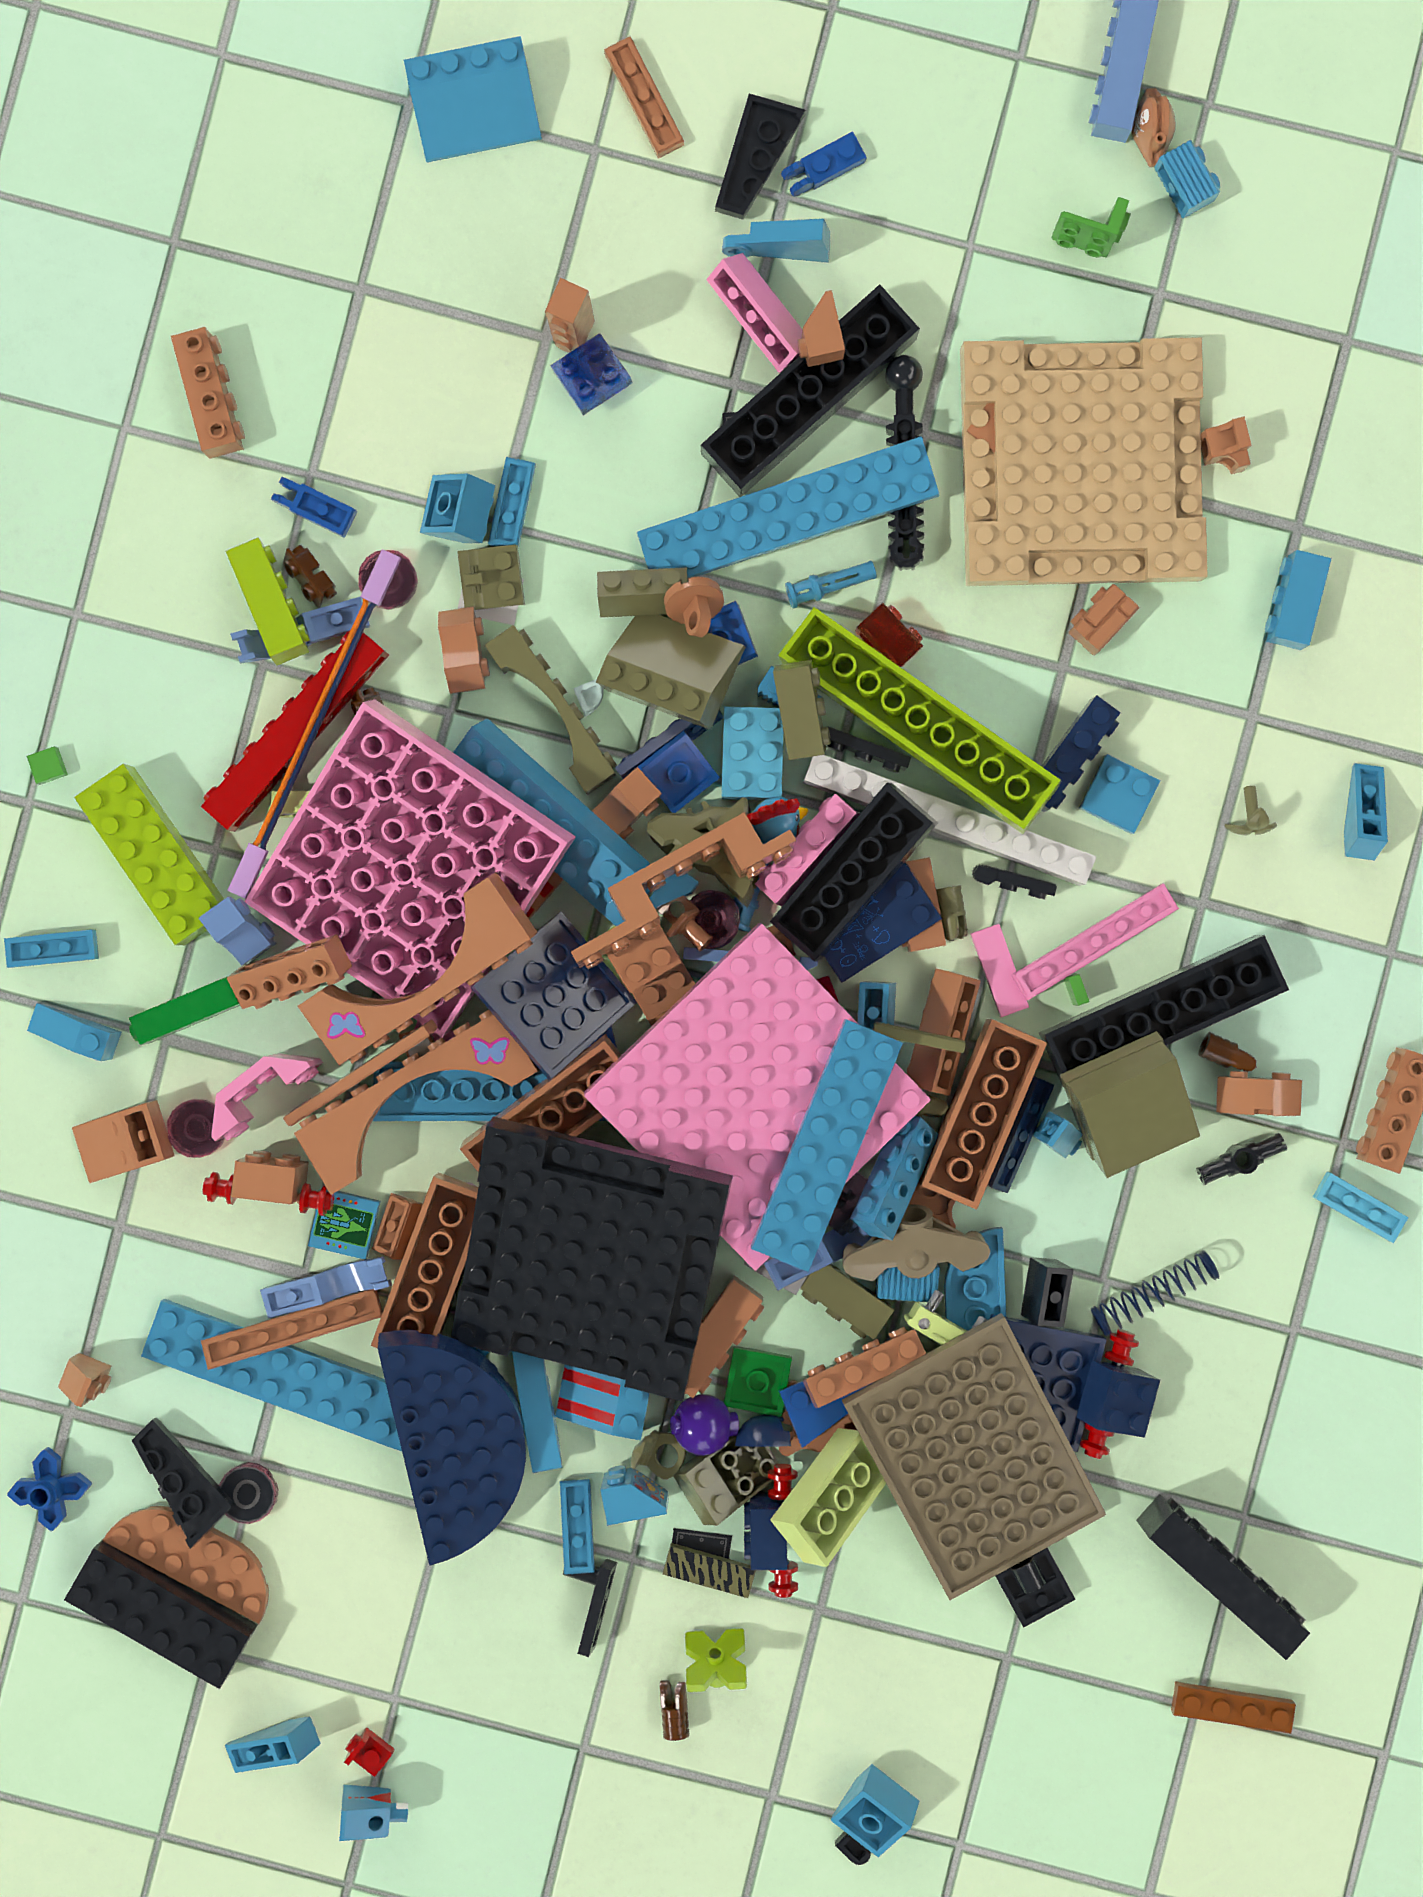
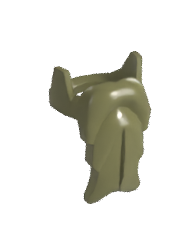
[631,1430,686,1480]

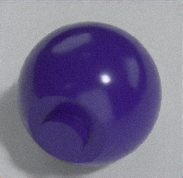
[670,1394,739,1456]

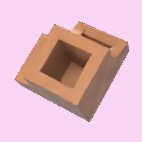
[1201,416,1252,475]

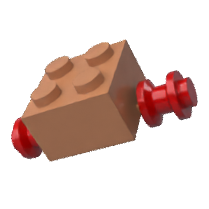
[202,1151,335,1216]

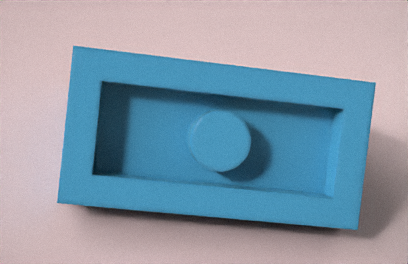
[649,873,699,909]

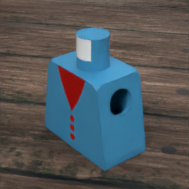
[339,1785,408,1841]

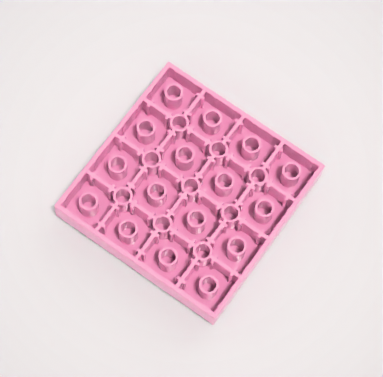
[244,699,576,1037]
[584,923,931,1271]

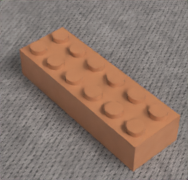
[918,1019,1047,1210]
[460,1034,622,1172]
[371,1172,479,1348]

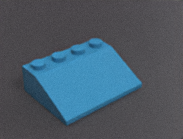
[404,36,542,163]

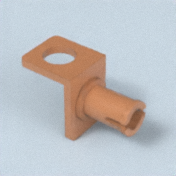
[658,895,713,951]

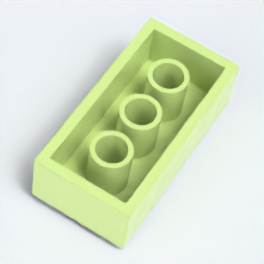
[770,1428,886,1567]

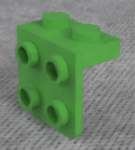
[1051,197,1131,258]

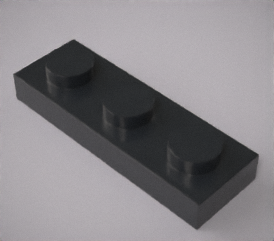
[826,726,912,773]

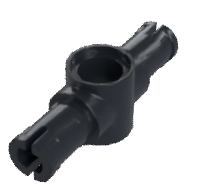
[1196,1133,1287,1185]

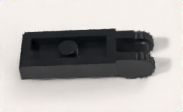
[972,864,1057,900]

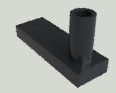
[563,1559,617,1657]

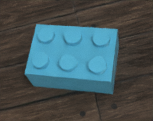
[722,707,784,801]

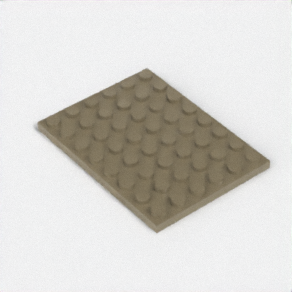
[842,1313,1106,1600]

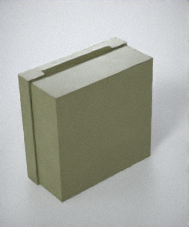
[1060,1031,1200,1178]

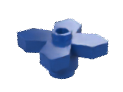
[7,1447,92,1531]

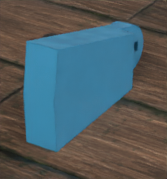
[722,219,830,263]

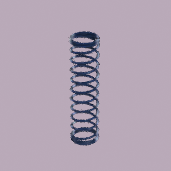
[1091,1250,1220,1336]

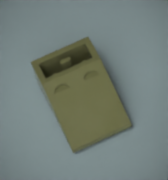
[673,1429,779,1526]

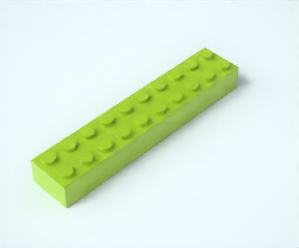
[778,607,1061,834]

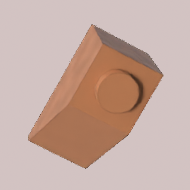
[797,290,845,367]

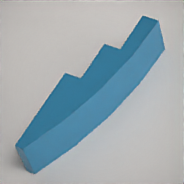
[512,1351,563,1473]

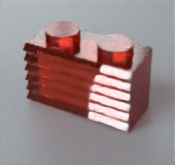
[855,603,923,668]

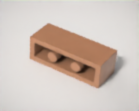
[545,277,595,353]
[902,857,946,952]

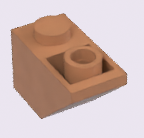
[58,1353,112,1407]

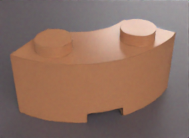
[438,607,490,694]
[592,767,662,840]
[1216,1071,1302,1116]

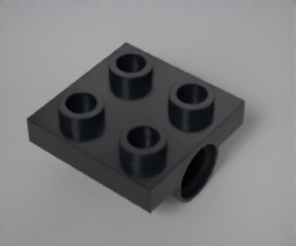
[995,1548,1076,1628]

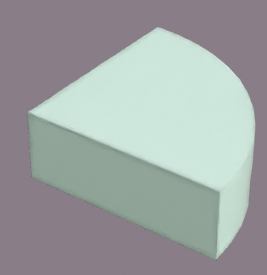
[573,679,604,717]

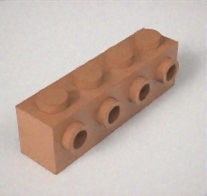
[171,327,245,459]
[227,934,352,1009]
[907,968,981,1096]
[1356,1048,1423,1174]
[686,1275,764,1398]
[803,1326,926,1408]

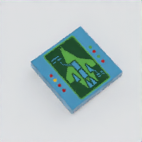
[308,1191,381,1260]

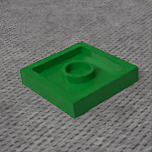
[723,1346,792,1417]

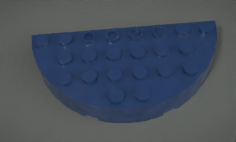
[377,1330,526,1566]

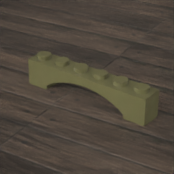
[485,625,617,795]

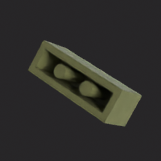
[597,567,688,618]
[773,660,831,760]
[800,1264,894,1340]

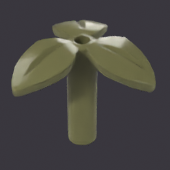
[1224,786,1277,836]

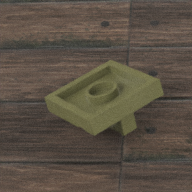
[457,545,525,610]

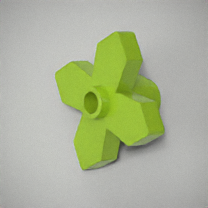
[685,1628,747,1692]

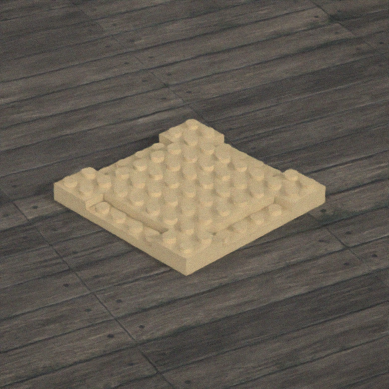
[960,338,1208,586]

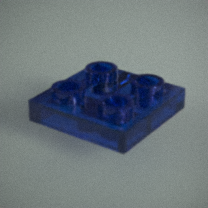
[550,333,633,416]

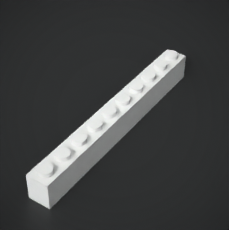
[803,755,1096,886]

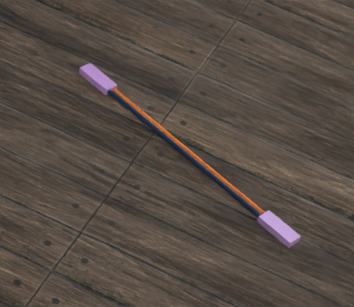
[227,549,401,899]

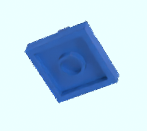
[708,601,758,665]
[638,731,720,813]

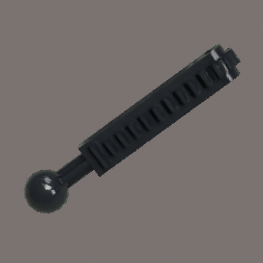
[885,354,924,571]

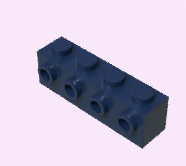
[1041,695,1121,812]

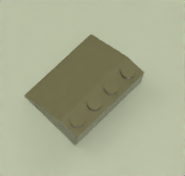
[596,615,745,730]

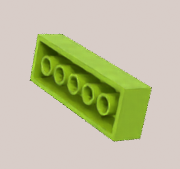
[74,764,224,946]

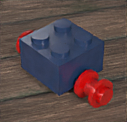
[1076,1329,1160,1459]
[744,1464,798,1598]

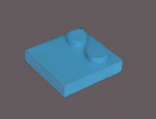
[1079,754,1161,834]

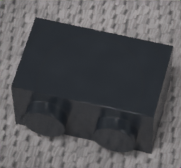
[1020,1257,1074,1327]

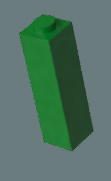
[129,976,240,1045]

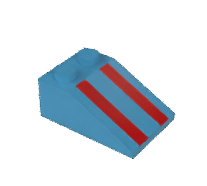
[555,1365,649,1441]

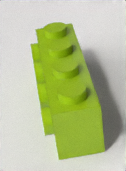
[225,537,310,666]

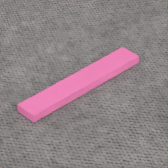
[1011,883,1179,1000]

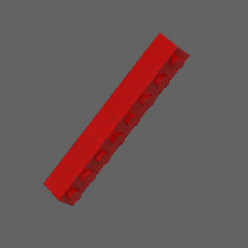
[201,631,389,832]

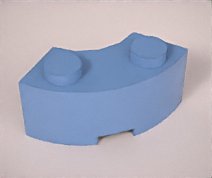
[199,897,277,966]

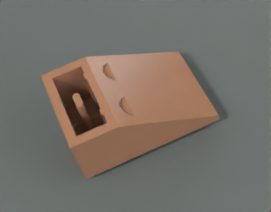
[72,1100,175,1183]

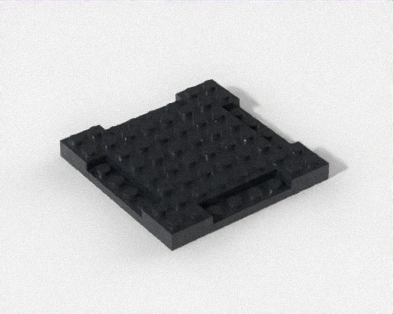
[451,1116,733,1402]

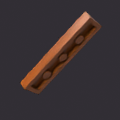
[1171,1681,1296,1734]

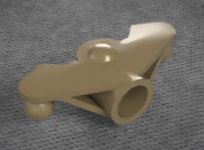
[843,1204,990,1281]

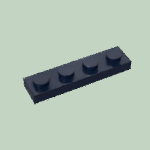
[615,709,724,779]
[987,1076,1055,1193]

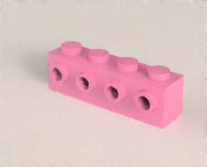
[706,253,802,374]
[755,794,860,907]

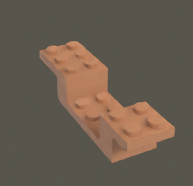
[571,812,796,969]
[606,924,695,1026]

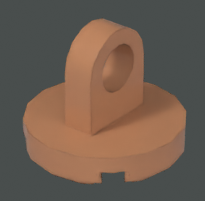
[664,577,724,638]

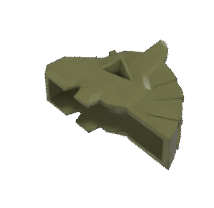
[647,797,759,908]

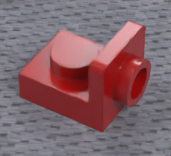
[344,1728,395,1777]

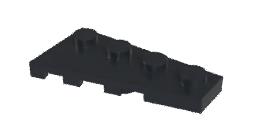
[715,93,806,220]
[132,1418,236,1549]

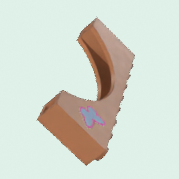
[298,872,538,1065]
[294,1010,540,1195]

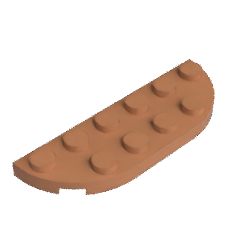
[103,1506,269,1624]

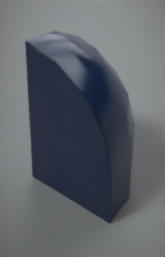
[735,1414,791,1447]

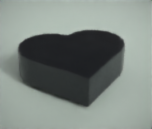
[835,1831,871,1865]

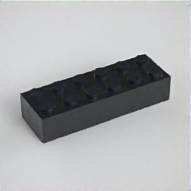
[770,783,938,962]
[1136,1494,1310,1660]
[64,1538,258,1689]

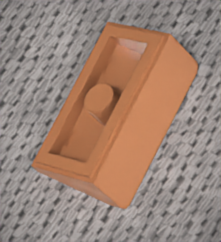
[372,1193,423,1260]

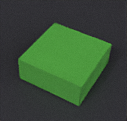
[26,746,68,785]
[1064,973,1090,1006]

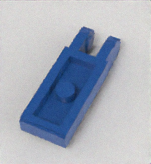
[781,131,867,197]
[271,477,357,538]

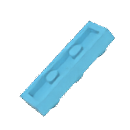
[1313,1172,1409,1243]

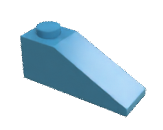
[1344,763,1388,861]
[27,1003,122,1061]
[1033,1111,1083,1159]
[225,1716,321,1773]

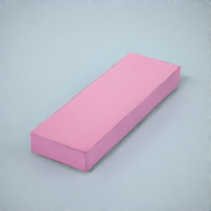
[970,924,1029,1017]

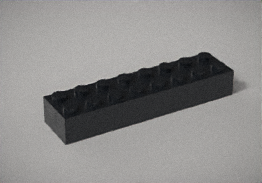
[700,284,920,497]
[1039,935,1289,1087]

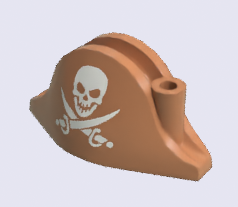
[1131,88,1176,167]

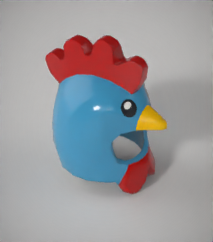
[747,797,809,844]

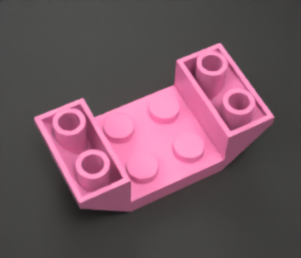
[211,1053,323,1141]

